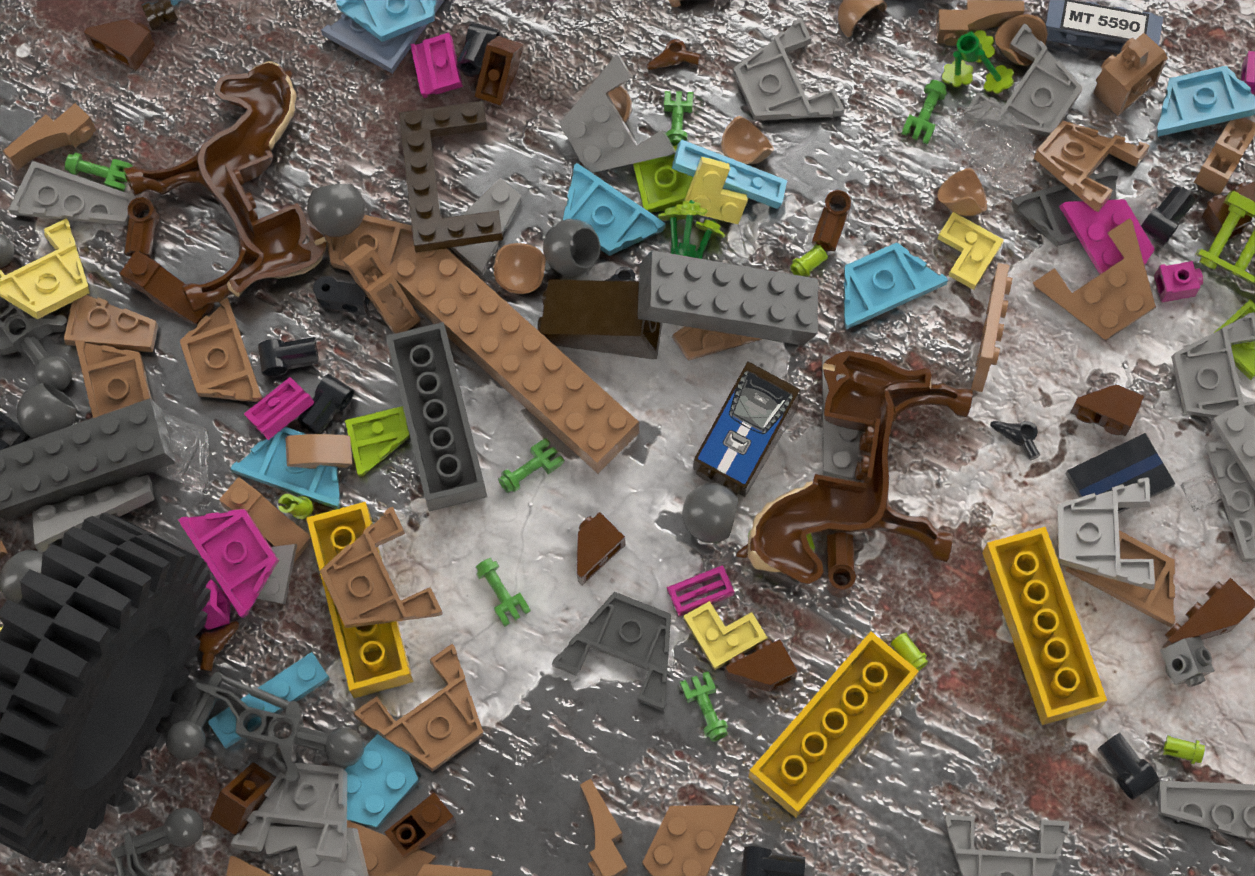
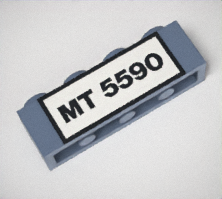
[1044,0,1163,54]

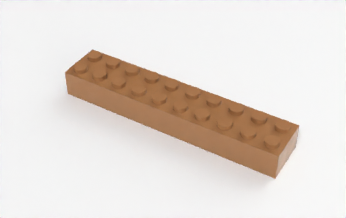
[387,244,639,474]

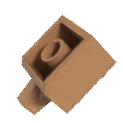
[1093,33,1168,116]

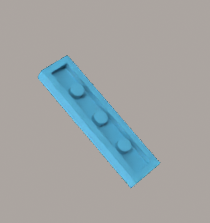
[672,139,787,209]
[208,652,330,749]

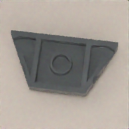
[1011,168,1119,247]

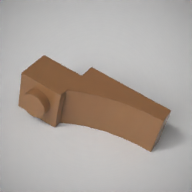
[936,0,1024,46]
[3,103,96,171]
[1194,117,1255,195]
[342,243,421,334]
[219,477,312,562]
[580,779,628,876]

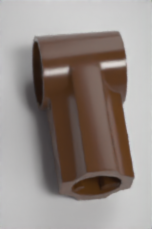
[812,190,851,252]
[124,197,159,258]
[826,533,856,598]

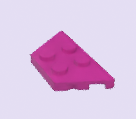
[1059,199,1155,275]
[178,509,279,618]

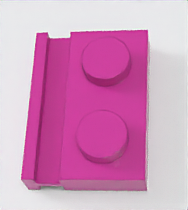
[410,33,463,98]
[244,377,315,440]

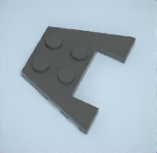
[552,591,671,711]

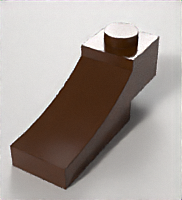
[119,250,215,327]

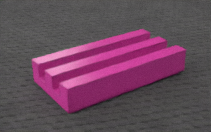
[667,565,735,617]

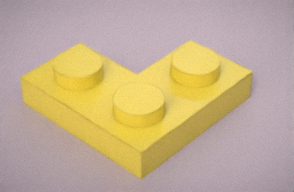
[684,156,748,224]
[938,212,1004,290]
[683,601,768,671]

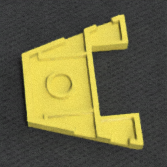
[0,218,89,319]

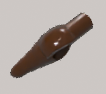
[646,39,701,70]
[198,621,240,672]

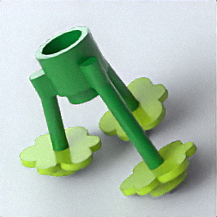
[942,30,1014,94]
[658,200,725,259]

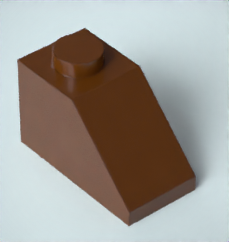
[84,19,155,71]
[474,36,524,106]
[577,512,626,586]
[210,762,277,835]

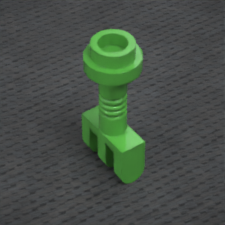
[901,80,947,144]
[664,91,693,146]
[65,153,133,192]
[498,438,565,493]
[475,558,531,627]
[679,671,728,741]

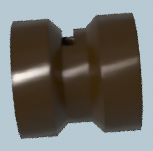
[141,0,178,30]

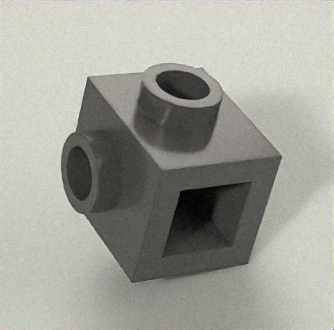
[1160,637,1215,687]

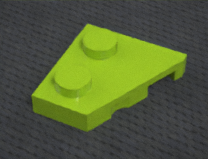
[345,406,410,477]

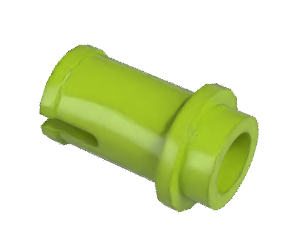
[790,244,828,277]
[278,494,313,520]
[890,633,928,671]
[1163,735,1205,765]

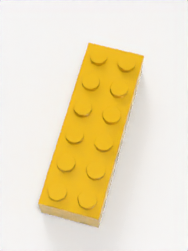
[306,502,414,699]
[983,526,1107,725]
[748,631,919,818]

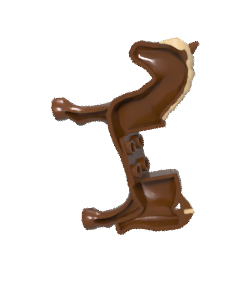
[123,61,327,312]
[736,351,973,584]

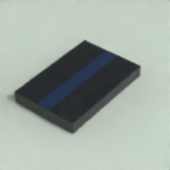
[1065,433,1176,514]

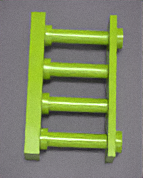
[1195,191,1255,285]

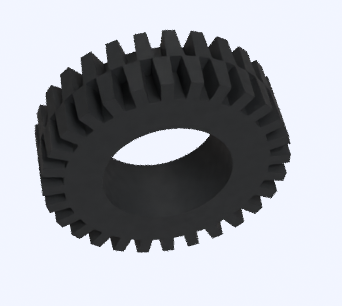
[0,513,211,864]

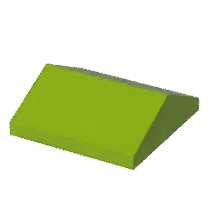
[633,145,693,212]

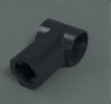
[457,22,500,77]
[1141,186,1195,245]
[258,337,319,377]
[297,374,355,434]
[1097,733,1159,800]
[741,846,806,876]

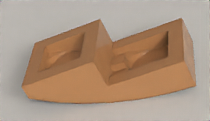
[285,434,352,469]

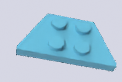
[336,0,436,42]
[1157,66,1255,137]
[563,163,665,256]
[844,243,948,330]
[231,427,341,509]
[345,734,419,829]

